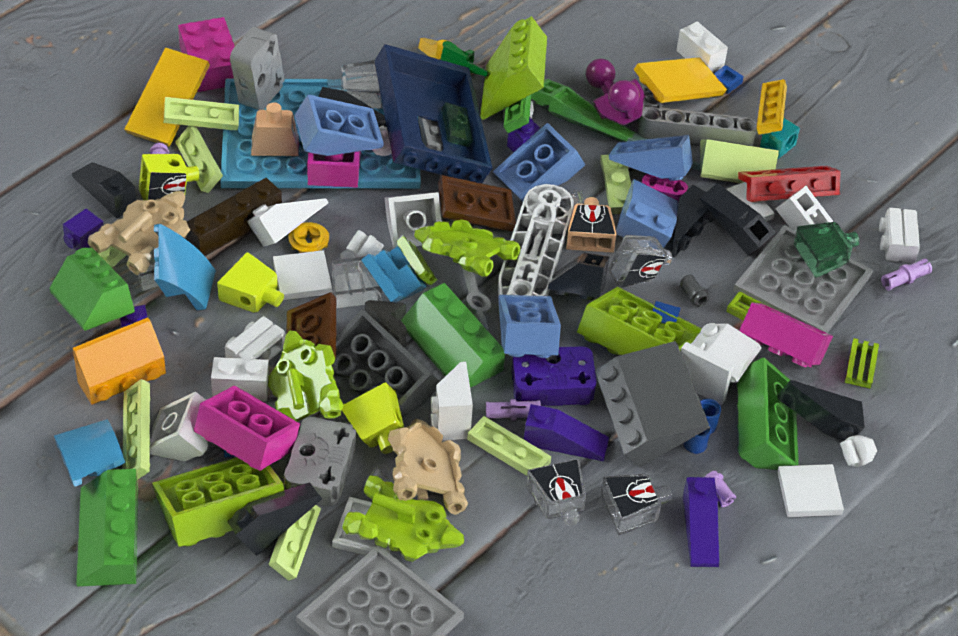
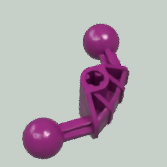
[585,58,645,125]

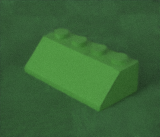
[49,247,135,331]
[400,283,505,388]
[737,357,799,470]
[77,469,139,587]

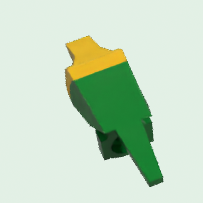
[418,37,489,77]

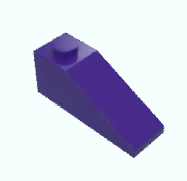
[524,404,609,462]
[682,477,720,567]

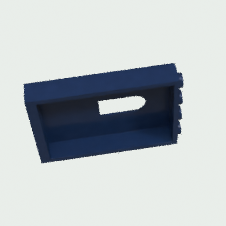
[374,44,493,183]

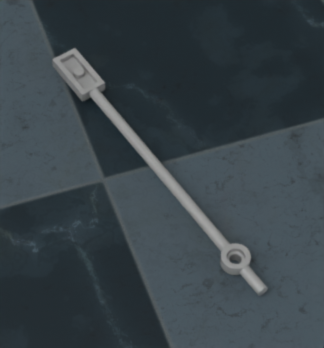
[418,117,491,332]

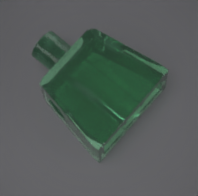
[793,222,860,278]

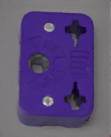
[511,346,597,406]

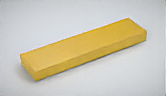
[756,79,787,135]

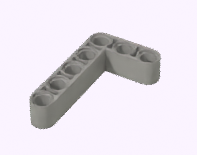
[638,84,757,146]

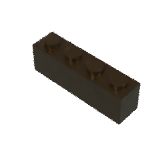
[185,178,282,256]

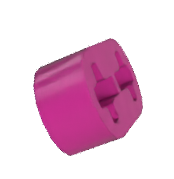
[642,174,688,203]

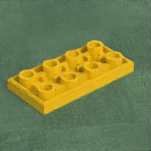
[124,47,210,147]
[634,57,727,103]

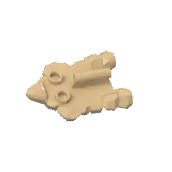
[88,191,190,275]
[388,419,468,515]

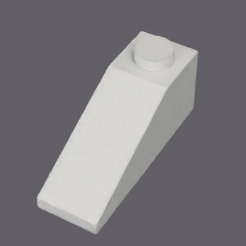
[776,186,852,254]
[247,199,328,247]

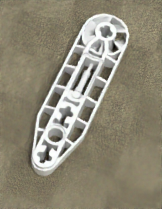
[498,184,574,296]

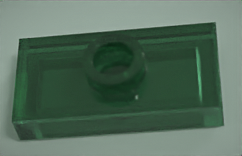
[442,102,473,147]

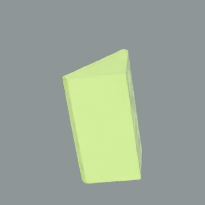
[700,139,779,183]

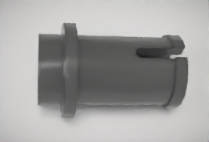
[680,275,709,307]

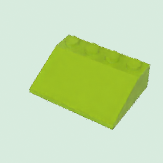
[480,16,547,120]
[577,287,702,355]
[152,457,284,547]

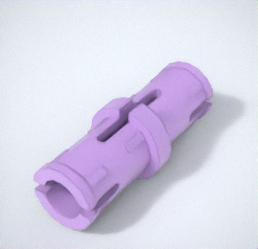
[881,258,932,291]
[486,399,541,421]

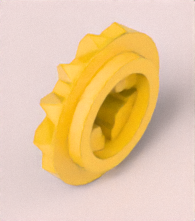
[288,222,329,253]

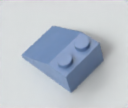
[295,95,384,156]
[493,123,585,202]
[609,135,693,181]
[615,179,678,255]
[498,295,561,358]

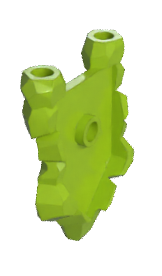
[414,219,520,277]
[268,331,344,422]
[342,476,464,562]

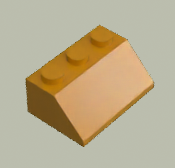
[73,317,166,405]

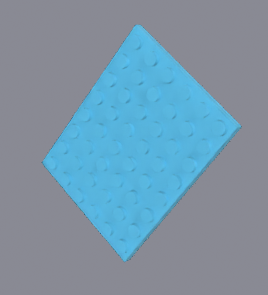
[220,79,421,189]

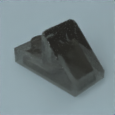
[365,300,407,347]

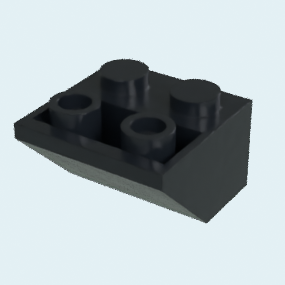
[548,252,610,300]

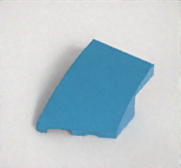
[154,224,216,311]
[361,246,427,302]
[54,419,125,487]

